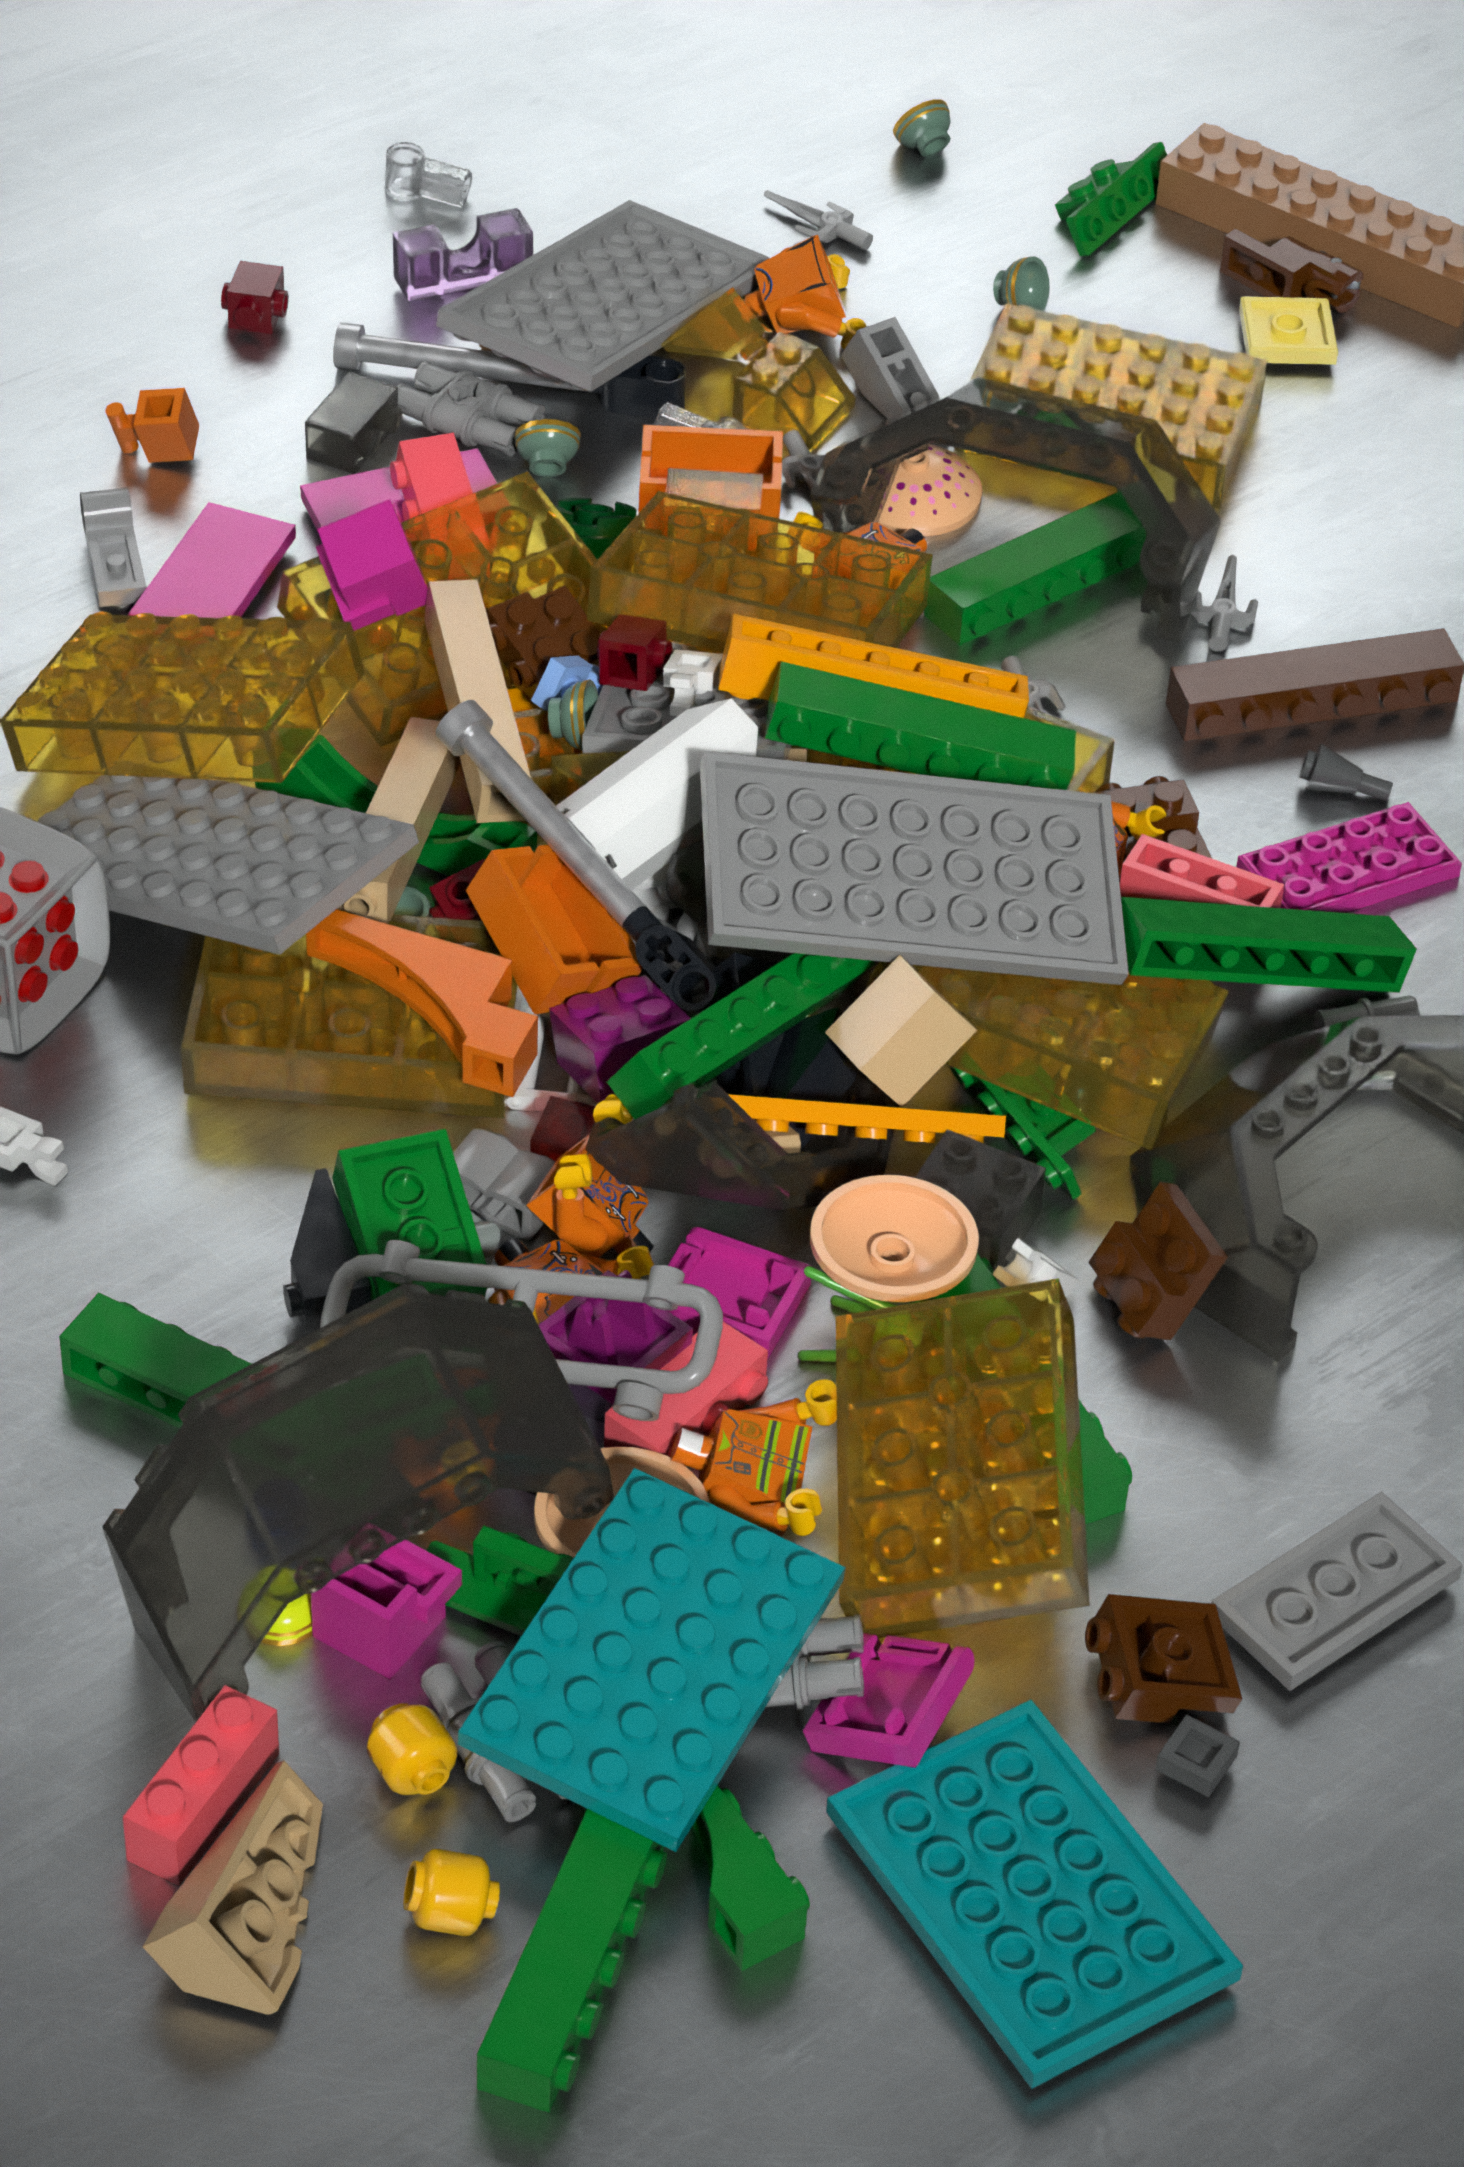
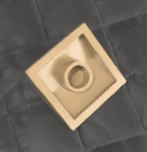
[825,955,978,1108]

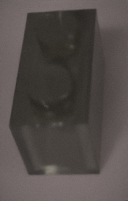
[305,372,402,474]

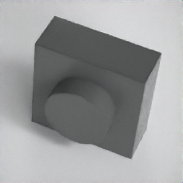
[1155,1714,1240,1798]

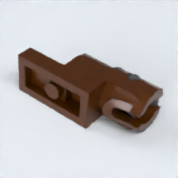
[1220,229,1364,313]

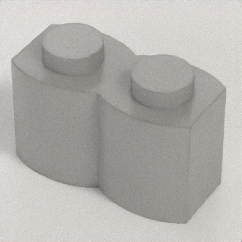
[453,1129,555,1240]

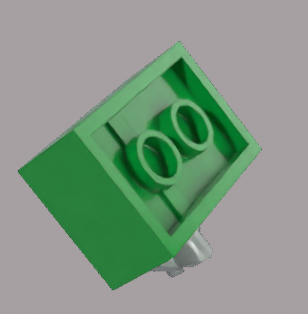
[332,1129,500,1328]

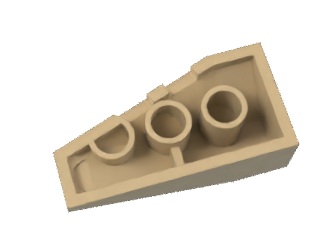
[143,1760,323,2015]

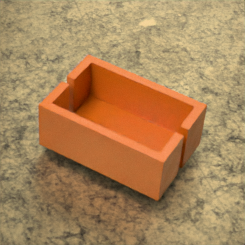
[638,425,783,534]
[466,845,643,1014]

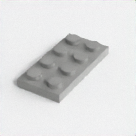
[1211,1491,1463,1691]

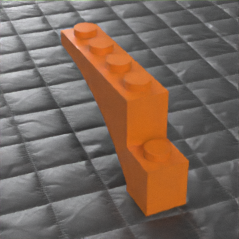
[306,909,538,1097]

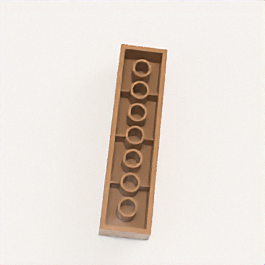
[1156,122,1464,328]

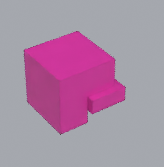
[316,499,428,633]
[310,1517,462,1680]

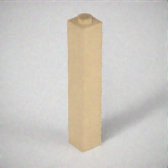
[424,579,531,823]
[337,717,460,924]

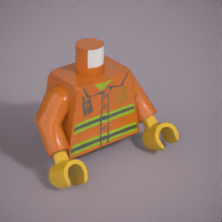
[670,1379,840,1537]

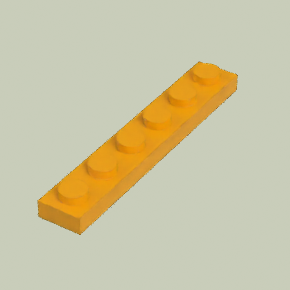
[686,1091,1006,1147]

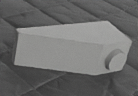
[841,317,959,445]

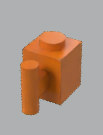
[105,388,200,463]

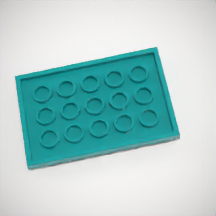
[457,1468,846,1852]
[826,1699,1243,2089]

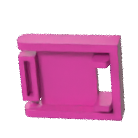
[667,1227,812,1360]
[803,1633,975,1768]

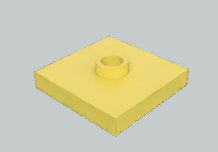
[1239,297,1338,365]

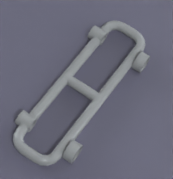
[320,1240,723,1421]

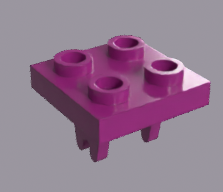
[530,1270,693,1404]

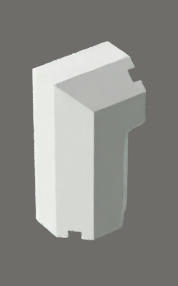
[556,698,758,890]

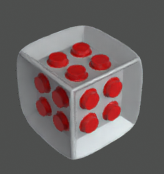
[0,807,110,1054]

